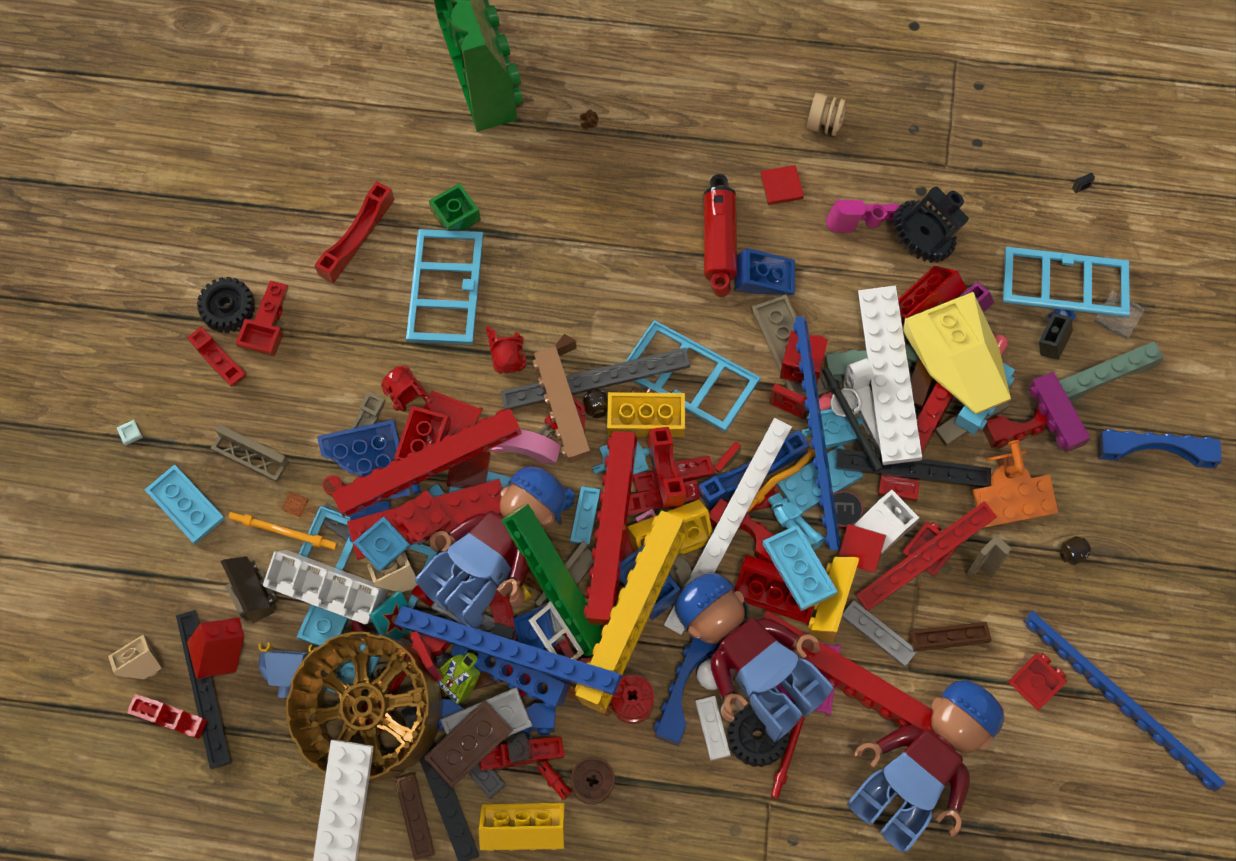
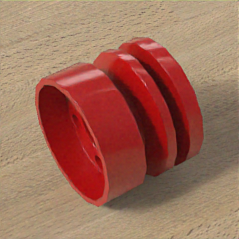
[611,675,654,725]

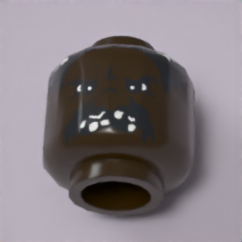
[583,389,608,418]
[1059,536,1091,565]

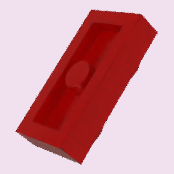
[878,475,920,502]

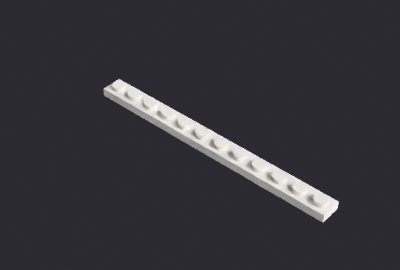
[664,418,792,635]

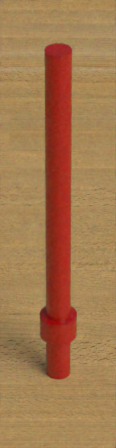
[770,716,805,800]

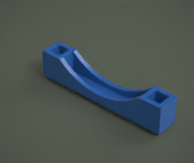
[1098,429,1221,468]
[698,430,809,509]
[653,635,718,747]
[438,699,556,735]

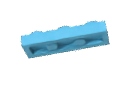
[570,486,600,547]

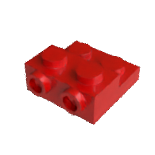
[394,490,451,545]
[902,521,959,577]
[1008,653,1068,711]

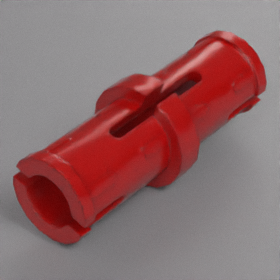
[536,760,573,801]

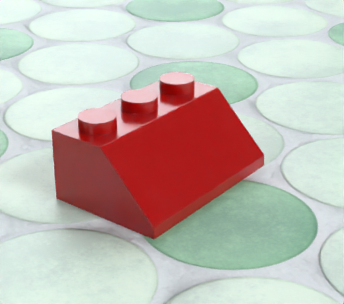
[394,406,451,460]

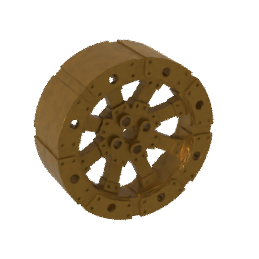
[286,632,442,781]

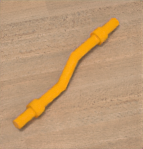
[747,446,816,513]
[228,512,338,550]

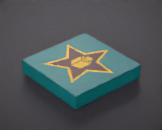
[369,591,410,641]

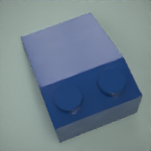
[735,248,795,295]
[620,545,681,621]

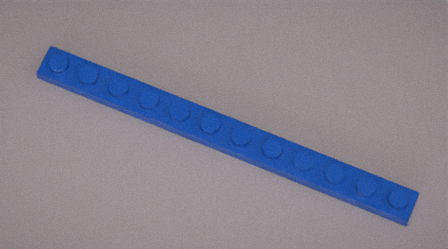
[793,316,841,551]
[394,606,622,696]
[1023,611,1226,792]

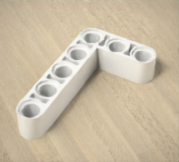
[843,358,881,454]

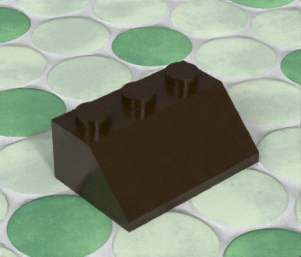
[220,556,275,623]

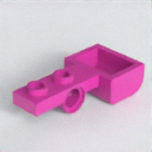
[826,200,900,233]

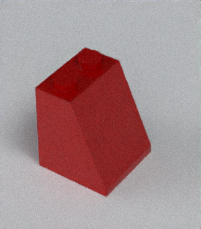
[780,330,828,384]
[187,618,244,679]

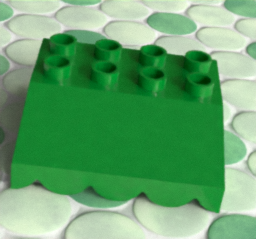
[434,0,523,132]

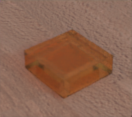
[281,492,309,517]

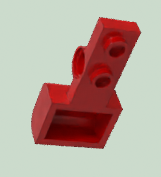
[235,280,288,356]

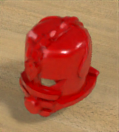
[486,326,526,374]
[381,366,432,412]

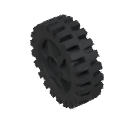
[197,277,255,333]
[728,705,789,767]

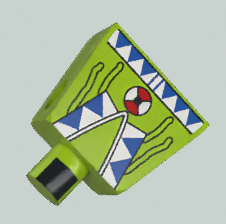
[438,652,480,704]

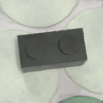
[1039,313,1073,360]

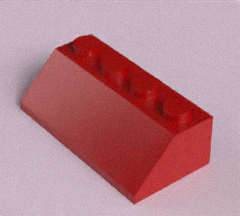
[898,266,967,329]
[734,555,814,624]

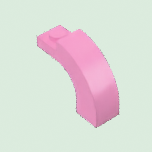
[490,429,561,464]

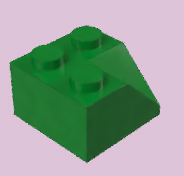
[429,183,481,229]

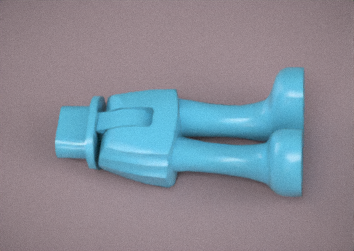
[768,493,825,551]

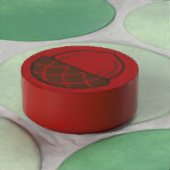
[323,475,343,496]

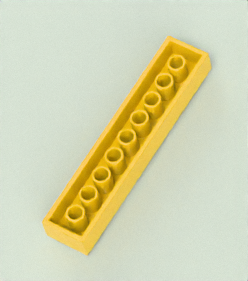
[575,510,688,714]

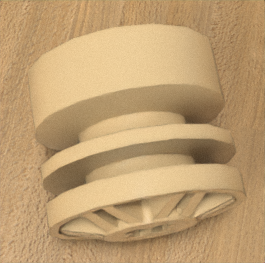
[806,93,846,137]

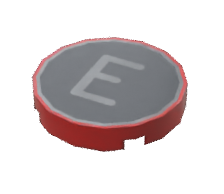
[833,490,864,529]

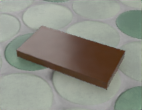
[424,700,513,788]

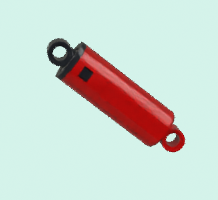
[703,174,737,297]

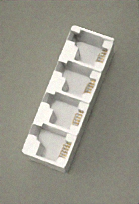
[263,550,388,624]

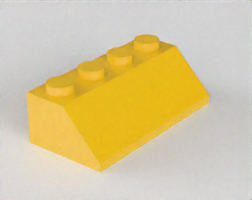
[607,392,685,437]
[627,500,713,555]
[808,557,859,643]
[479,803,565,851]

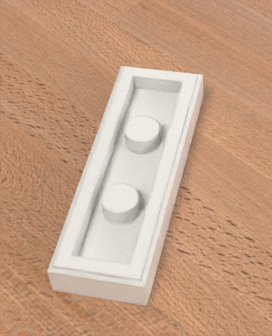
[695,696,731,761]

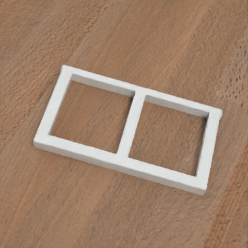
[528,602,584,660]

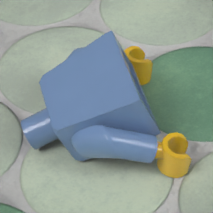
[258,642,320,698]

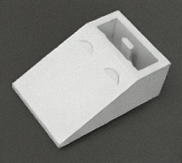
[855,490,919,555]

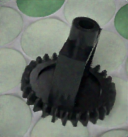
[892,186,969,263]

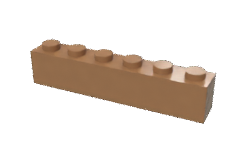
[532,346,592,463]

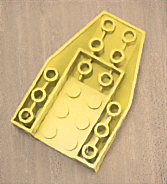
[903,292,1011,414]

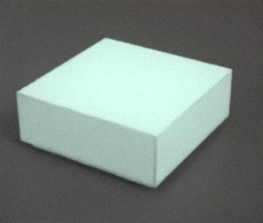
[117,420,143,446]

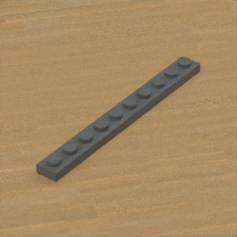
[501,347,690,410]

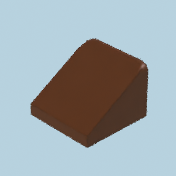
[555,334,577,356]

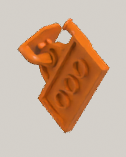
[973,440,1058,527]

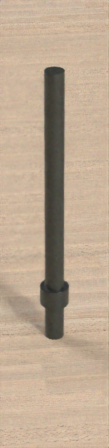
[822,367,883,471]

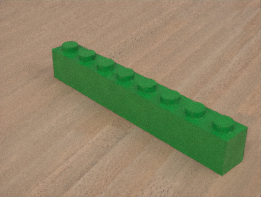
[501,504,603,658]

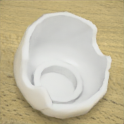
[830,388,862,417]
[697,659,718,690]

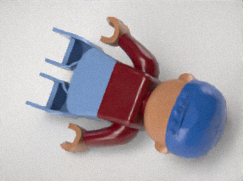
[415,466,567,629]
[675,573,834,743]
[847,680,1004,854]

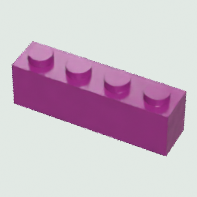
[1029,372,1090,453]

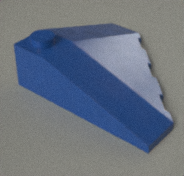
[317,419,411,499]

